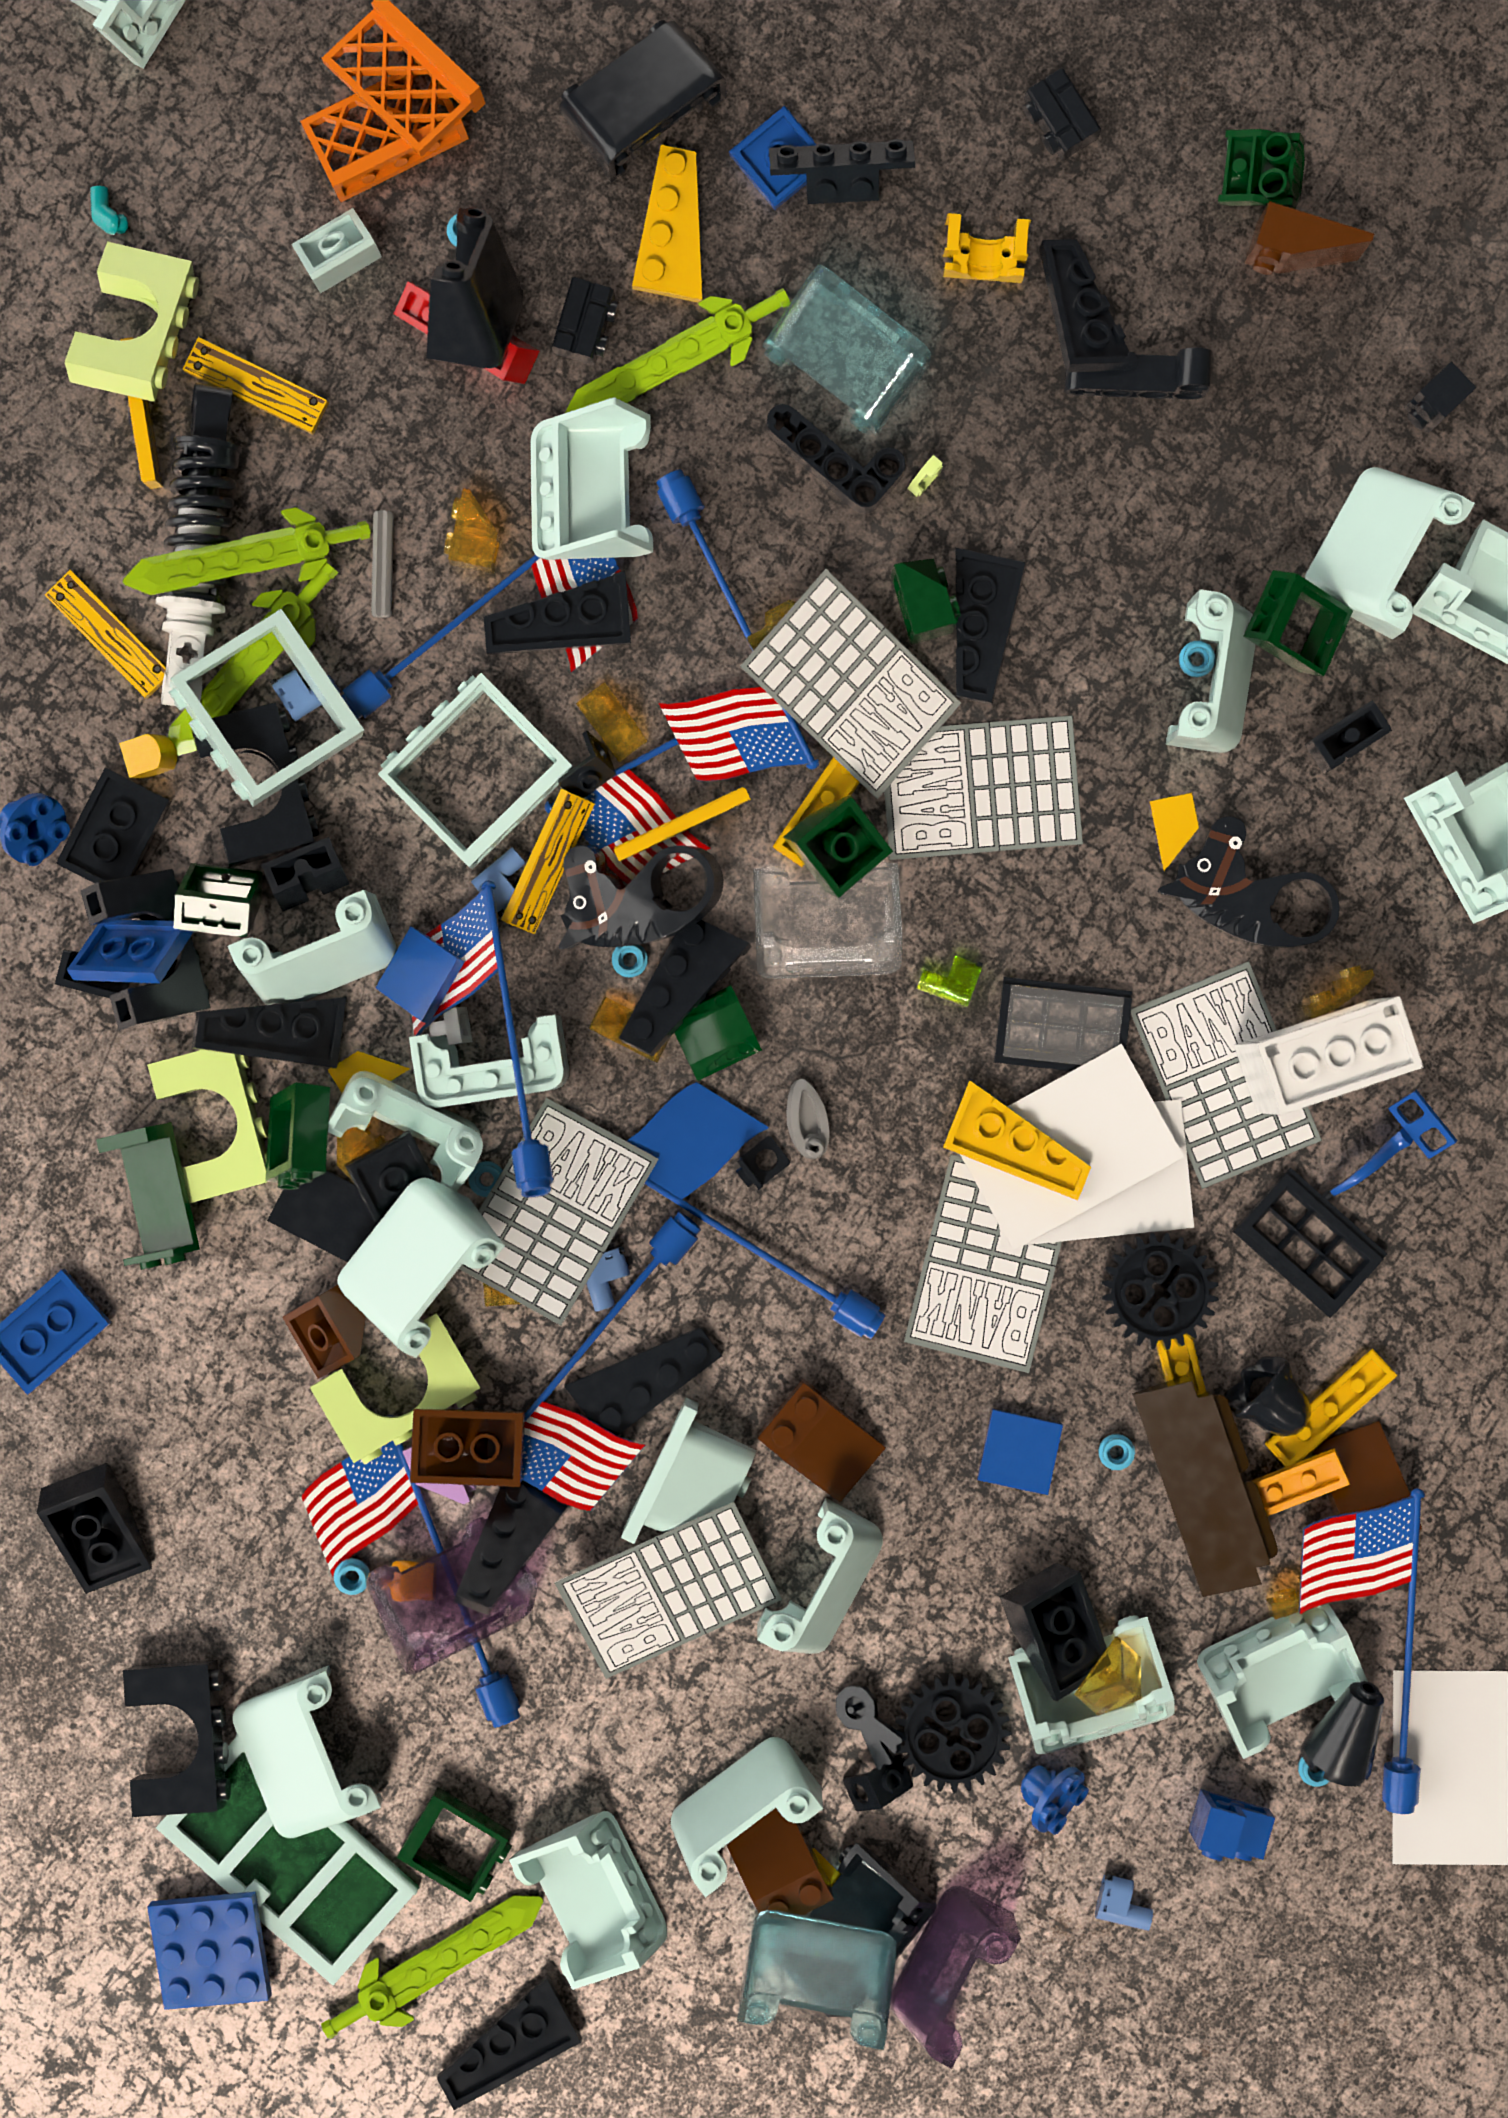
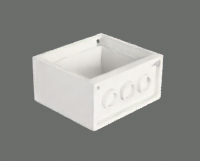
[1234,996,1424,1115]

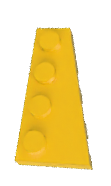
[632,145,703,303]
[943,1080,1091,1201]

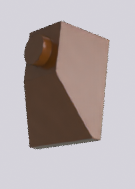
[282,1285,366,1379]

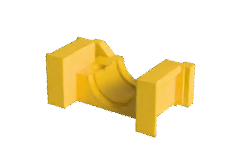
[943,213,1031,283]

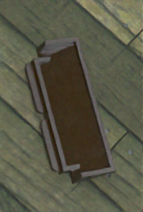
[1132,1375,1278,1597]

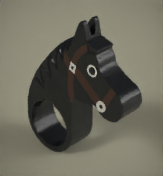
[1158,816,1340,948]
[559,845,724,949]

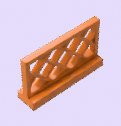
[321,0,486,157]
[300,63,469,203]

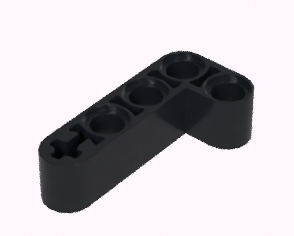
[1064,348,1212,400]
[767,404,906,514]

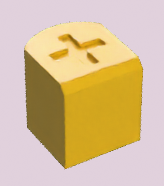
[119,734,177,779]

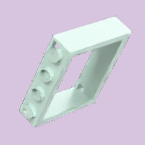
[168,609,364,807]
[378,673,574,870]

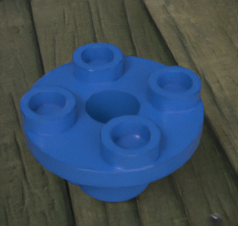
[0,793,70,866]
[1020,1765,1089,1835]

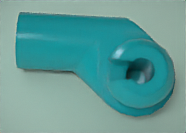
[90,186,128,235]

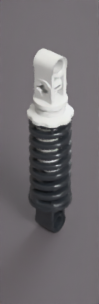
[156,383,242,706]

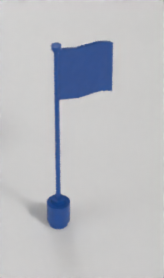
[627,1082,886,1339]

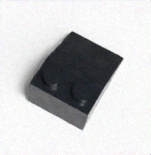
[37,1463,152,1594]
[1000,1563,1113,1701]

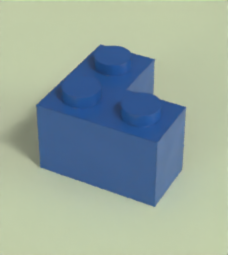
[1189,1789,1275,1861]

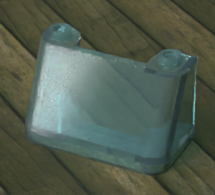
[763,264,932,435]
[737,1910,896,2050]

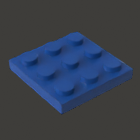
[147,1891,272,2010]

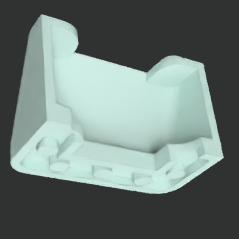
[1166,589,1255,753]
[228,890,397,1005]
[328,1071,483,1192]
[337,1178,505,1358]
[757,1498,883,1654]
[1197,1603,1368,1759]
[1008,1615,1175,1754]
[671,1737,823,1897]
[509,1811,668,1990]

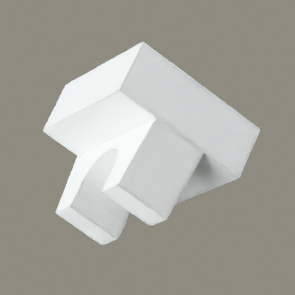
[429,1007,472,1045]

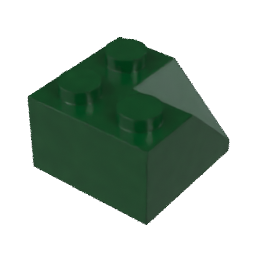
[891,558,961,645]
[783,795,893,898]

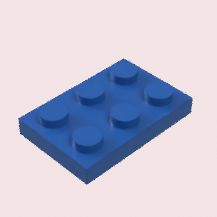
[67,920,193,983]
[0,1269,112,1395]

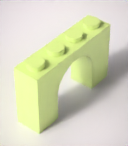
[65,241,199,402]
[147,1050,268,1203]
[310,1313,480,1465]

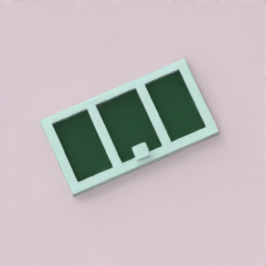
[156,1734,420,1985]

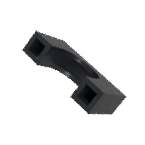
[191,702,319,868]
[80,869,211,1031]
[123,1660,231,1817]

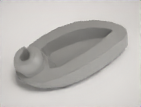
[786,1079,830,1159]

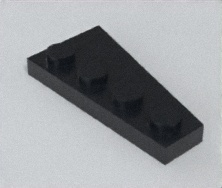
[1039,239,1139,372]
[955,547,1026,705]
[483,571,631,655]
[619,920,752,1057]
[192,997,346,1068]
[564,1326,722,1436]
[454,1481,570,1615]
[437,1975,582,2110]

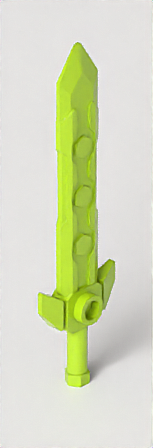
[565,288,791,413]
[123,507,371,595]
[168,562,339,756]
[321,1895,543,2039]

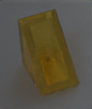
[1074,1636,1142,1715]

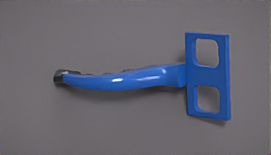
[1322,1089,1458,1200]

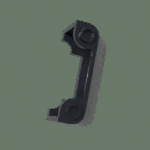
[559,20,727,182]
[426,207,524,369]
[766,1843,937,2017]

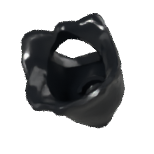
[1224,1356,1311,1437]

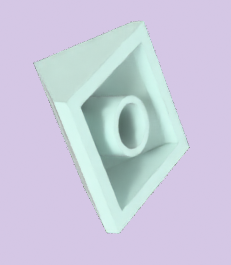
[291,208,382,294]

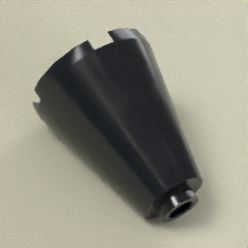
[1301,1681,1384,1787]

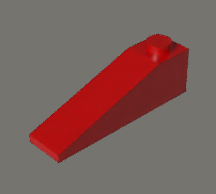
[394,281,540,384]

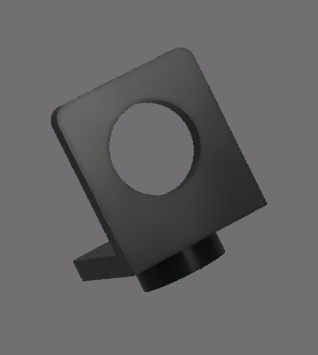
[558,730,617,798]
[736,1136,790,1190]
[843,1754,913,1812]

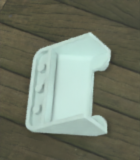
[531,398,653,560]
[1305,467,1475,639]
[233,1665,383,1838]

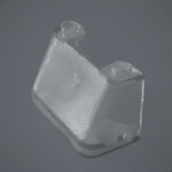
[753,861,903,979]

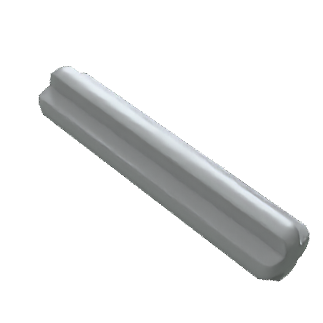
[371,510,394,618]

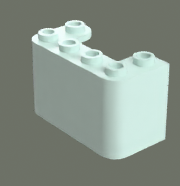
[409,1015,569,1107]

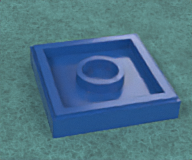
[729,106,817,210]
[376,926,465,1024]
[977,1409,1063,1495]

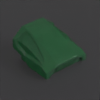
[1218,129,1305,209]
[674,985,762,1081]

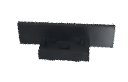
[769,139,915,205]

